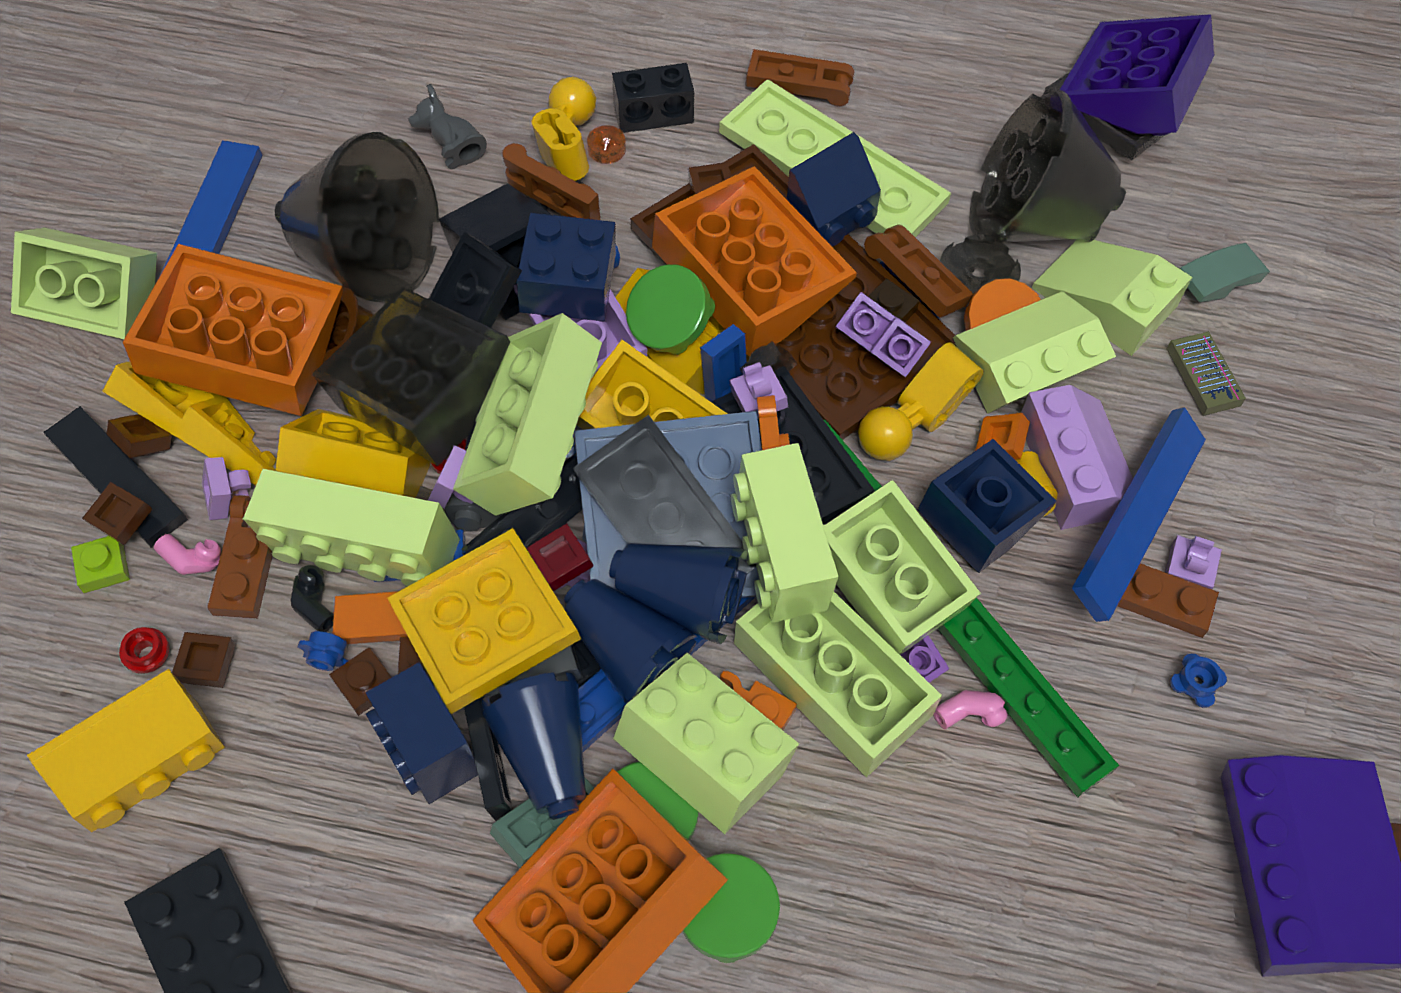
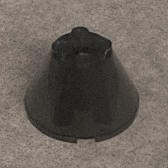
[969,86,1126,243]
[274,132,439,302]

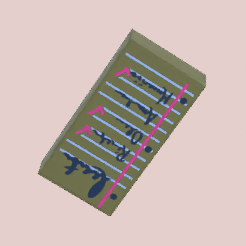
[1167,331,1246,416]

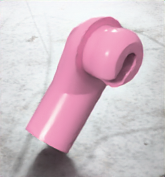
[154,534,221,575]
[934,690,1007,729]

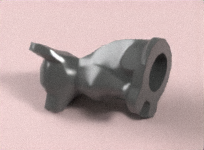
[408,84,487,169]

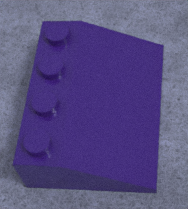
[1056,14,1215,136]
[1220,755,1401,977]

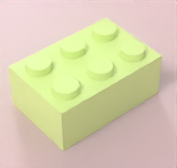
[731,443,839,623]
[823,480,981,655]
[613,653,799,834]

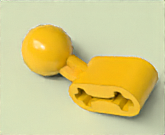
[531,77,596,181]
[858,342,984,461]

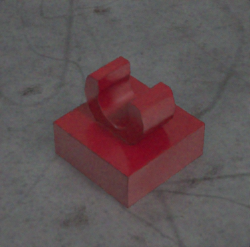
[526,523,594,591]

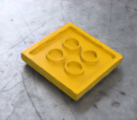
[387,528,581,714]

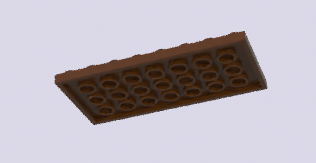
[630,144,957,440]

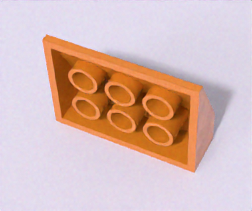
[652,166,857,358]
[123,244,343,416]
[472,769,728,993]

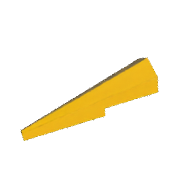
[102,361,276,486]

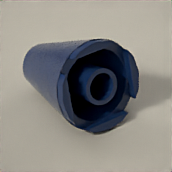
[609,543,748,644]
[564,579,696,703]
[480,672,586,820]

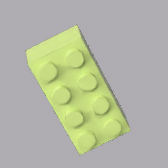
[453,313,602,516]
[243,469,460,586]
[734,592,942,778]

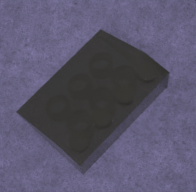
[312,287,511,466]

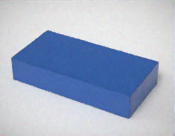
[700,324,747,402]

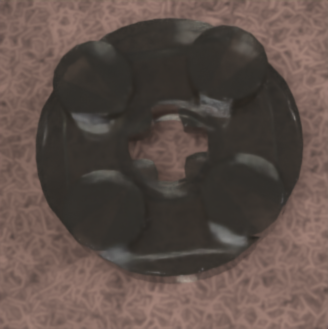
[940,235,1021,307]

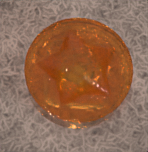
[587,125,626,164]

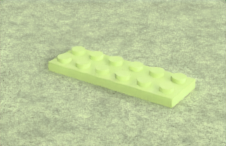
[719,79,951,237]

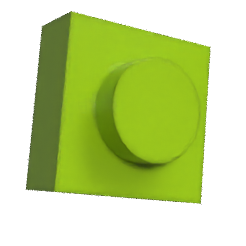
[71,536,130,593]

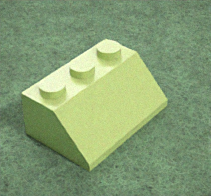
[11,228,157,339]
[953,291,1116,414]

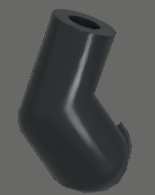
[290,565,334,632]

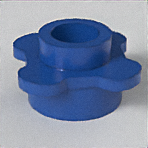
[297,631,348,671]
[1170,654,1227,708]

